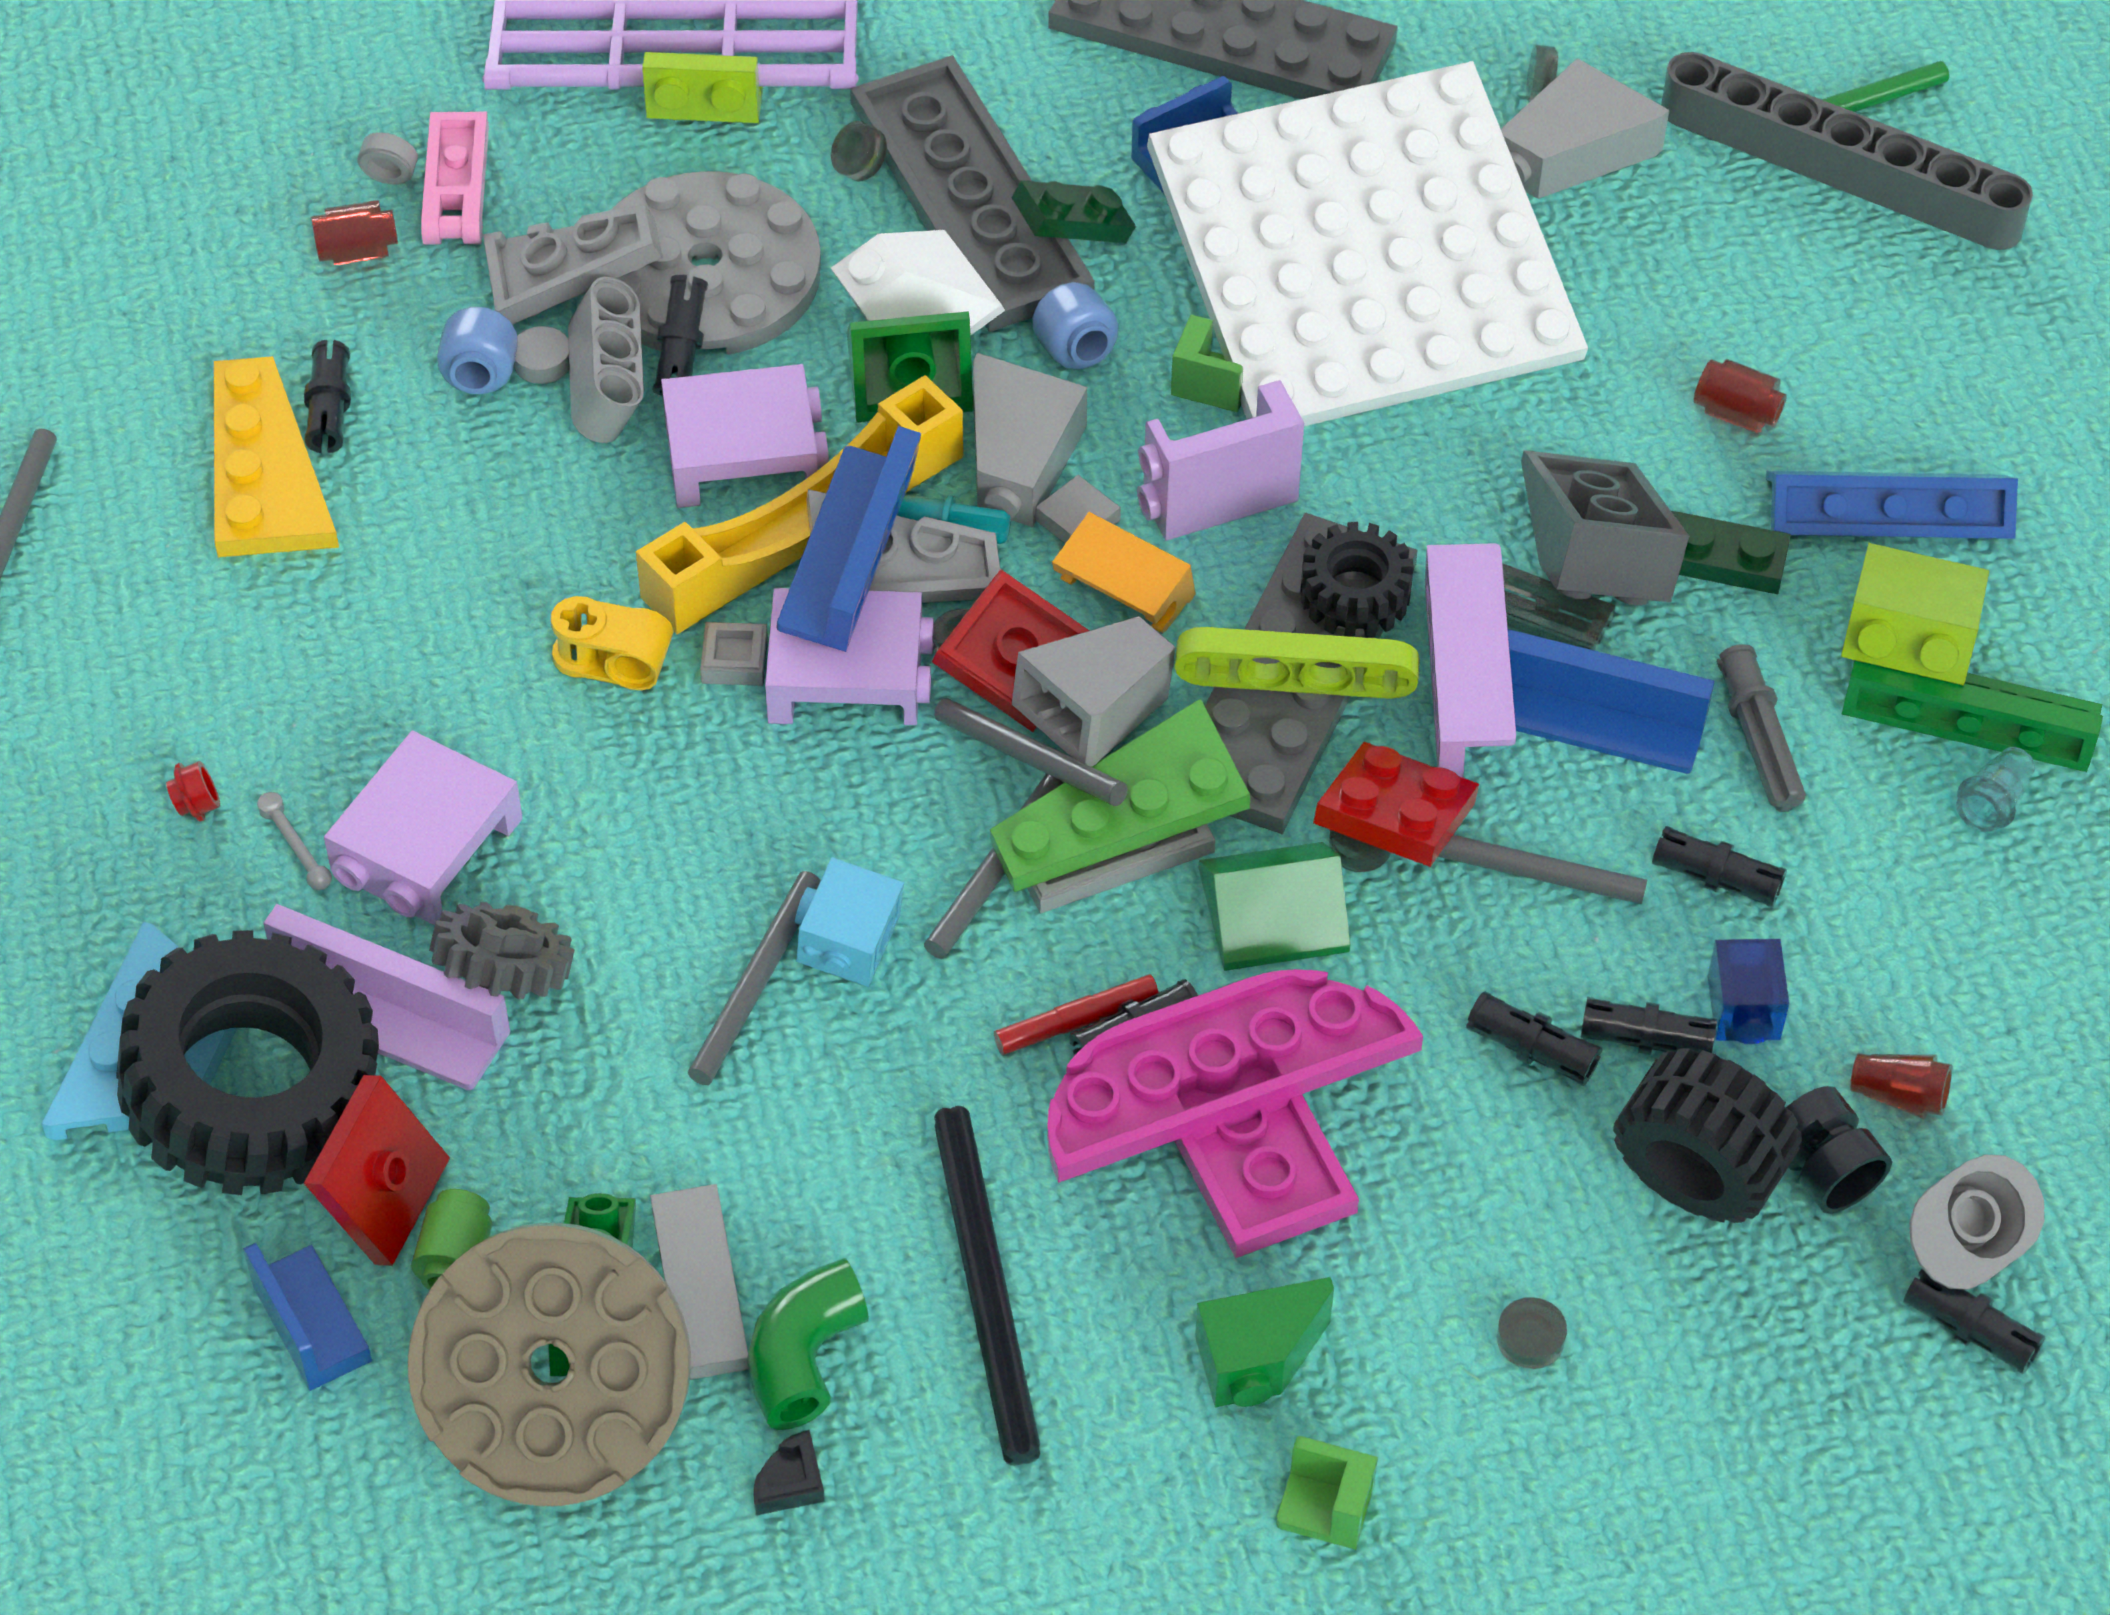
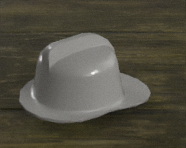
[1909,1154,2044,1290]

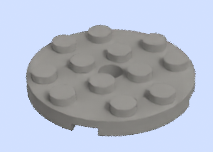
[611,171,821,355]

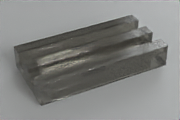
[1502,563,1616,651]

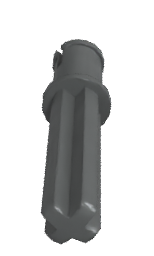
[1717,644,1806,812]

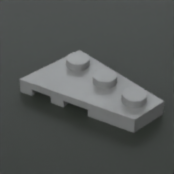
[483,204,663,325]
[806,489,1000,603]

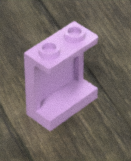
[661,364,829,508]
[1137,380,1304,541]
[765,588,934,725]
[324,730,523,925]

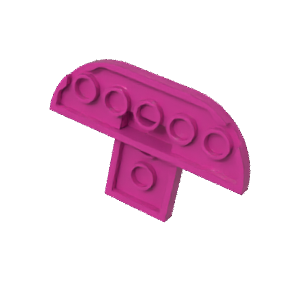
[1047,969,1423,1259]

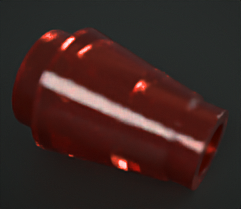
[1850,1053,1952,1119]

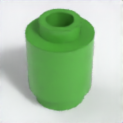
[411,1189,493,1290]

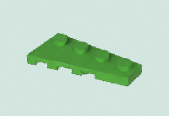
[990,698,1250,892]

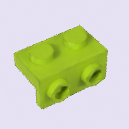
[642,52,763,123]

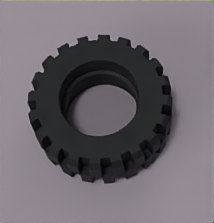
[116,930,379,1195]

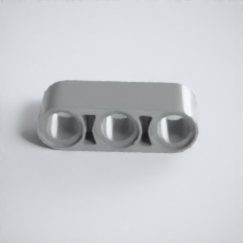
[568,277,644,443]

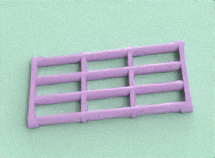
[483,0,859,89]

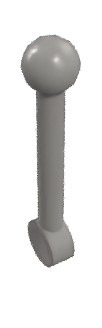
[257,792,332,890]

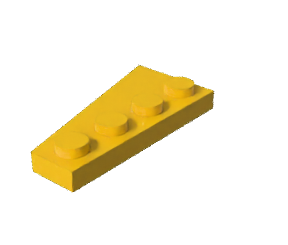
[214,356,339,557]

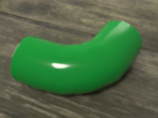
[747,1258,869,1430]

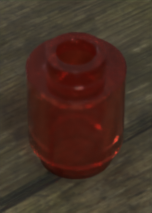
[311,200,398,266]
[1694,359,1787,434]

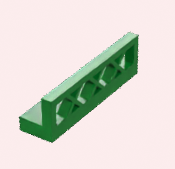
[1842,660,2103,772]

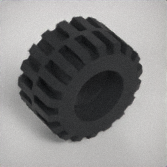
[1613,1048,1802,1223]

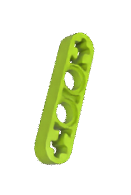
[1175,627,1419,699]

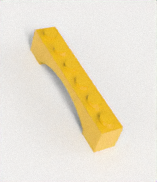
[636,375,963,635]

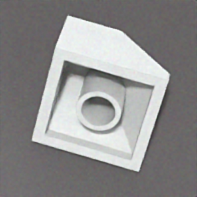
[831,230,1005,335]

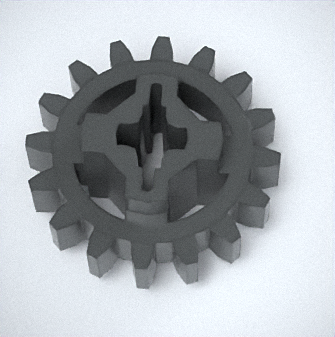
[429,902,575,999]

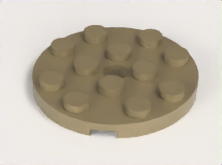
[408,1223,691,1506]

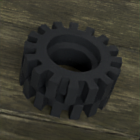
[1300,522,1414,638]

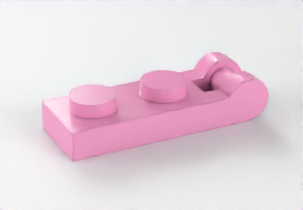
[421,112,489,245]

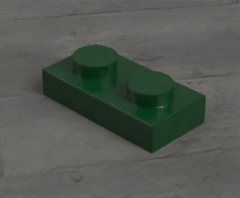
[1011,180,1136,244]
[1671,511,1791,595]

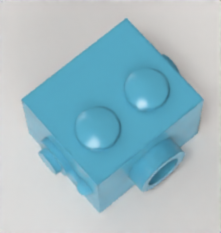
[795,857,904,987]

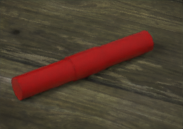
[994,974,1159,1055]

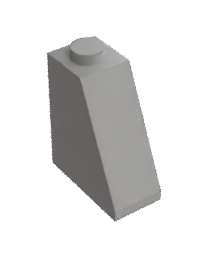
[1501,58,1669,199]
[973,353,1087,527]
[1012,616,1176,766]

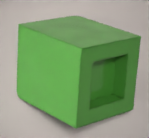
[1171,314,1243,413]
[1276,1436,1378,1550]

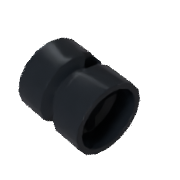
[1786,1086,1893,1214]

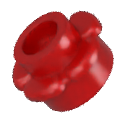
[166,761,220,822]

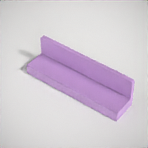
[1425,543,1516,778]
[263,904,510,1090]

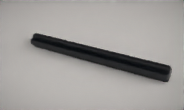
[934,1105,1040,1466]

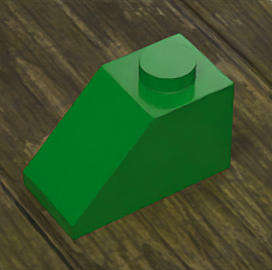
[1195,1277,1334,1408]

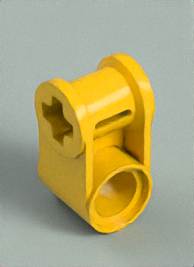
[551,596,674,691]

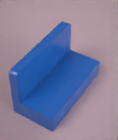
[243,1243,372,1391]

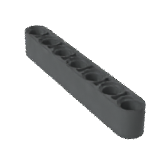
[1661,52,2033,250]

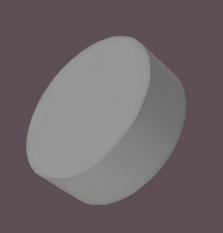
[357,133,418,185]
[514,326,569,384]

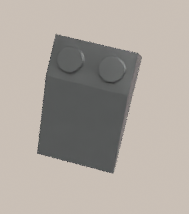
[1521,450,1689,606]

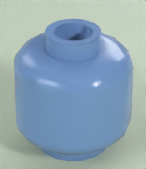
[1033,282,1119,370]
[437,307,518,394]

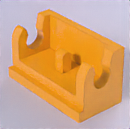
[1052,512,1196,633]

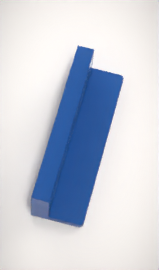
[776,426,922,652]
[1766,471,2018,539]
[1508,629,1715,774]

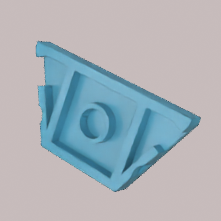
[42,922,237,1140]

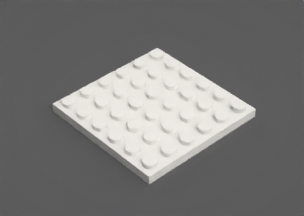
[1147,61,1588,426]

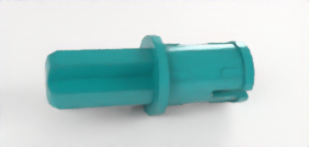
[897,494,1010,544]

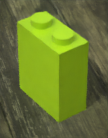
[1841,543,1990,685]

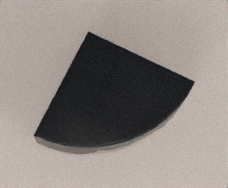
[754,1429,825,1516]

